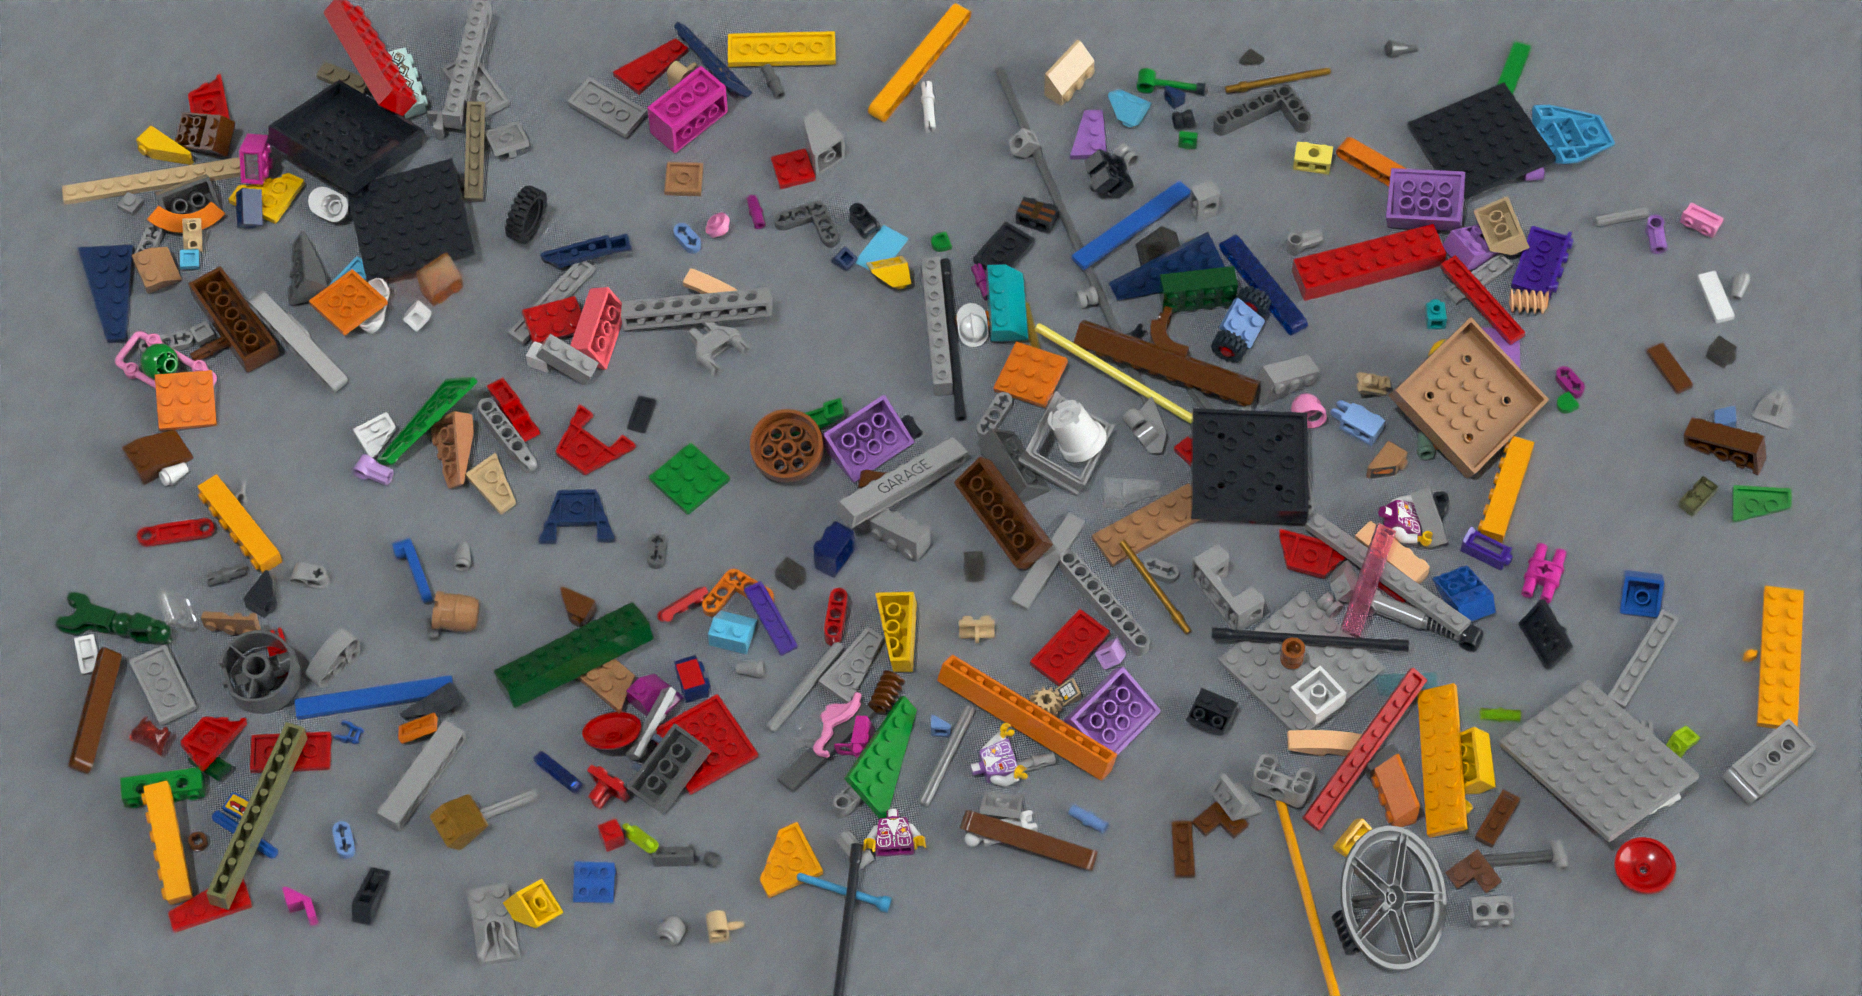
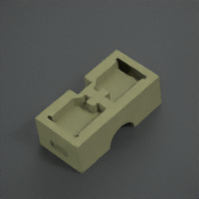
[1678,476,1719,517]

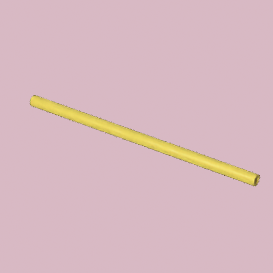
[1035,323,1192,424]

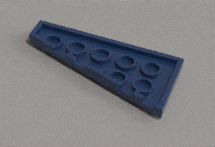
[674,21,752,98]
[78,244,134,343]

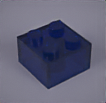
[813,520,855,579]

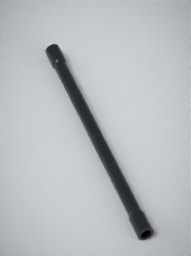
[940,258,967,422]
[1211,627,1409,652]
[833,843,863,996]

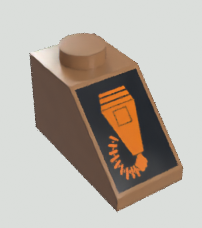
[1366,441,1408,479]

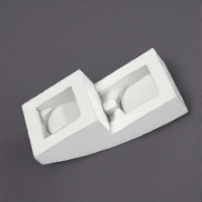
[74,634,98,675]

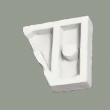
[353,412,396,459]

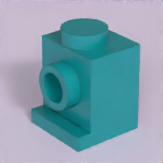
[1425,299,1447,329]

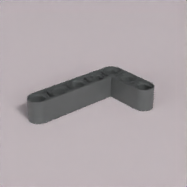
[1213,84,1311,136]

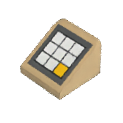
[1055,678,1081,707]

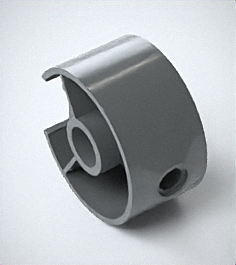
[219,630,301,714]

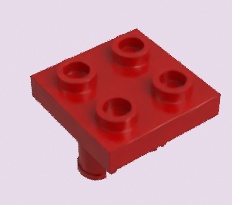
[587,764,630,810]

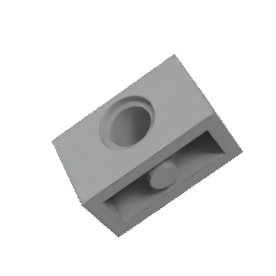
[1189,180,1220,222]

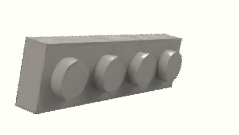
[626,687,676,760]

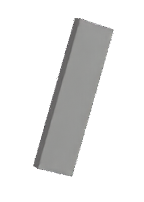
[1444,253,1513,305]

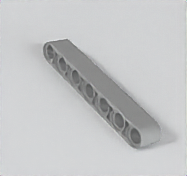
[247,290,349,394]
[1059,550,1150,656]

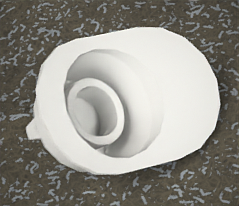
[308,187,349,222]
[957,303,988,347]

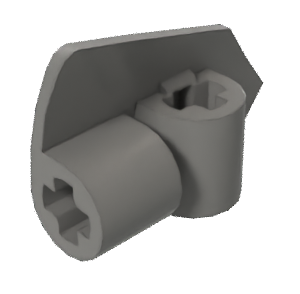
[1123,397,1167,454]

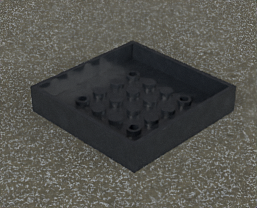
[267,80,424,194]
[1191,408,1309,523]

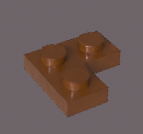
[1192,801,1249,839]
[1445,849,1502,894]

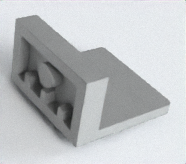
[1210,774,1262,821]

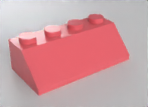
[570,287,622,370]

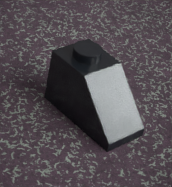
[243,570,276,618]

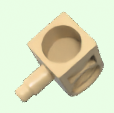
[667,61,697,88]
[706,910,744,944]

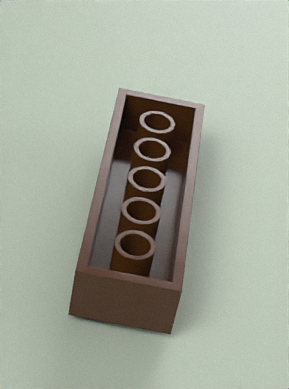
[188,266,279,373]
[953,457,1054,570]

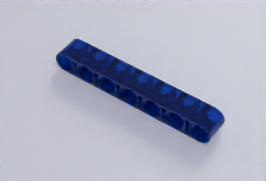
[1219,234,1308,336]

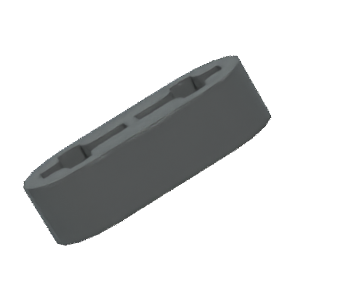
[647,533,666,569]

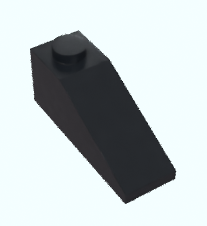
[400,682,464,718]
[352,867,391,926]

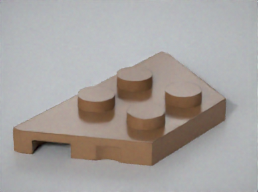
[577,659,636,714]

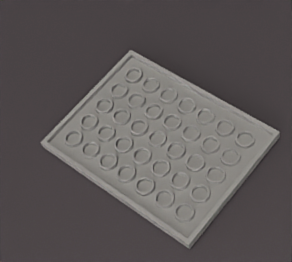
[1499,679,1699,842]

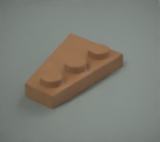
[201,611,261,635]

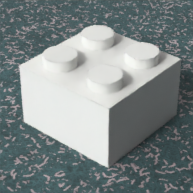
[1289,665,1347,726]

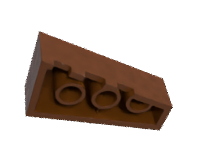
[1683,417,1767,476]

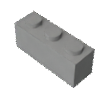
[536,334,598,385]

